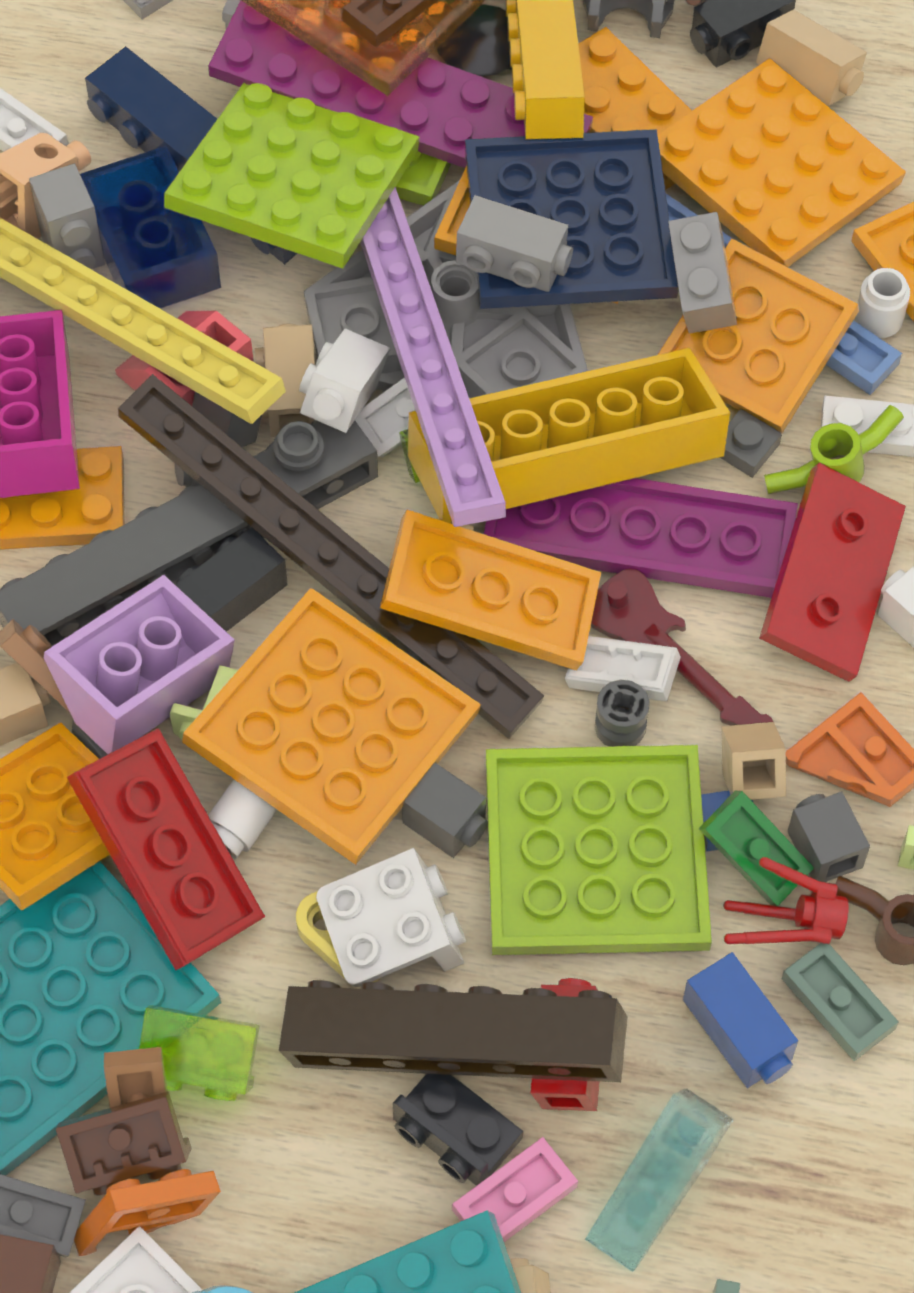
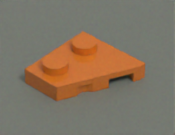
[786,692,914,807]
[74,1169,221,1256]

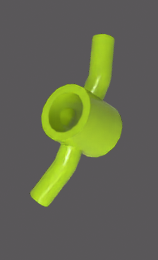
[764,405,904,494]

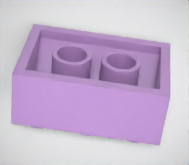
[44,575,235,754]

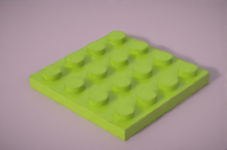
[164,83,419,269]
[486,745,712,955]

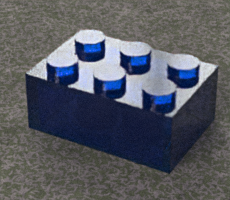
[80,145,221,308]

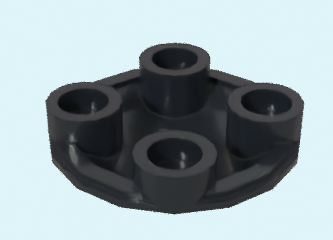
[435,4,512,76]

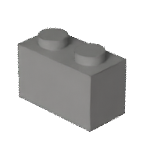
[29,163,105,270]
[668,212,737,334]

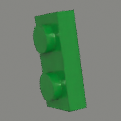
[699,790,814,906]

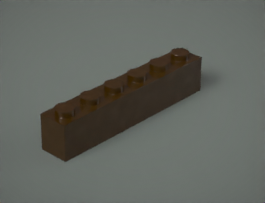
[279,980,628,1083]

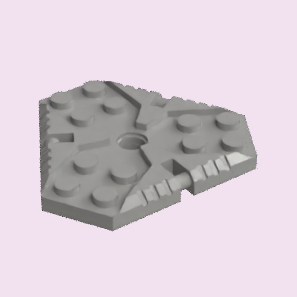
[304,181,588,398]

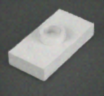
[565,636,681,702]

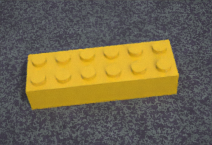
[408,348,730,523]

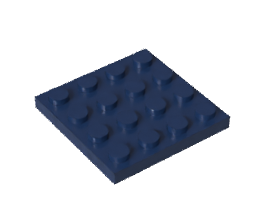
[465,129,678,309]

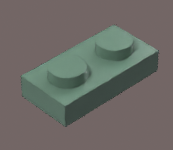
[782,943,899,1062]

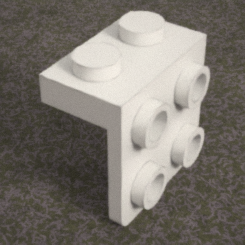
[316,848,466,987]

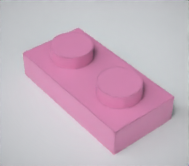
[452,1137,578,1242]

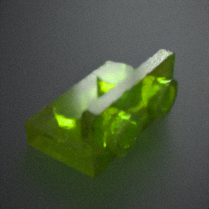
[139,1005,260,1101]

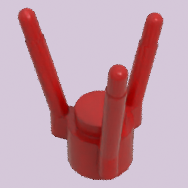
[723,857,849,944]

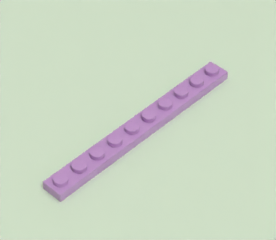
[360,187,506,527]

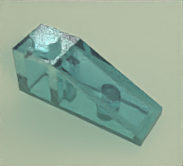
[585,1088,734,1272]

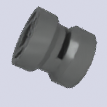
[595,679,650,747]

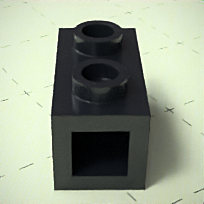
[690,0,796,68]
[175,527,288,632]

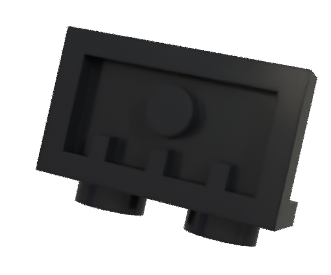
[393,1074,523,1186]

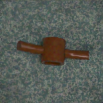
[835,875,914,966]

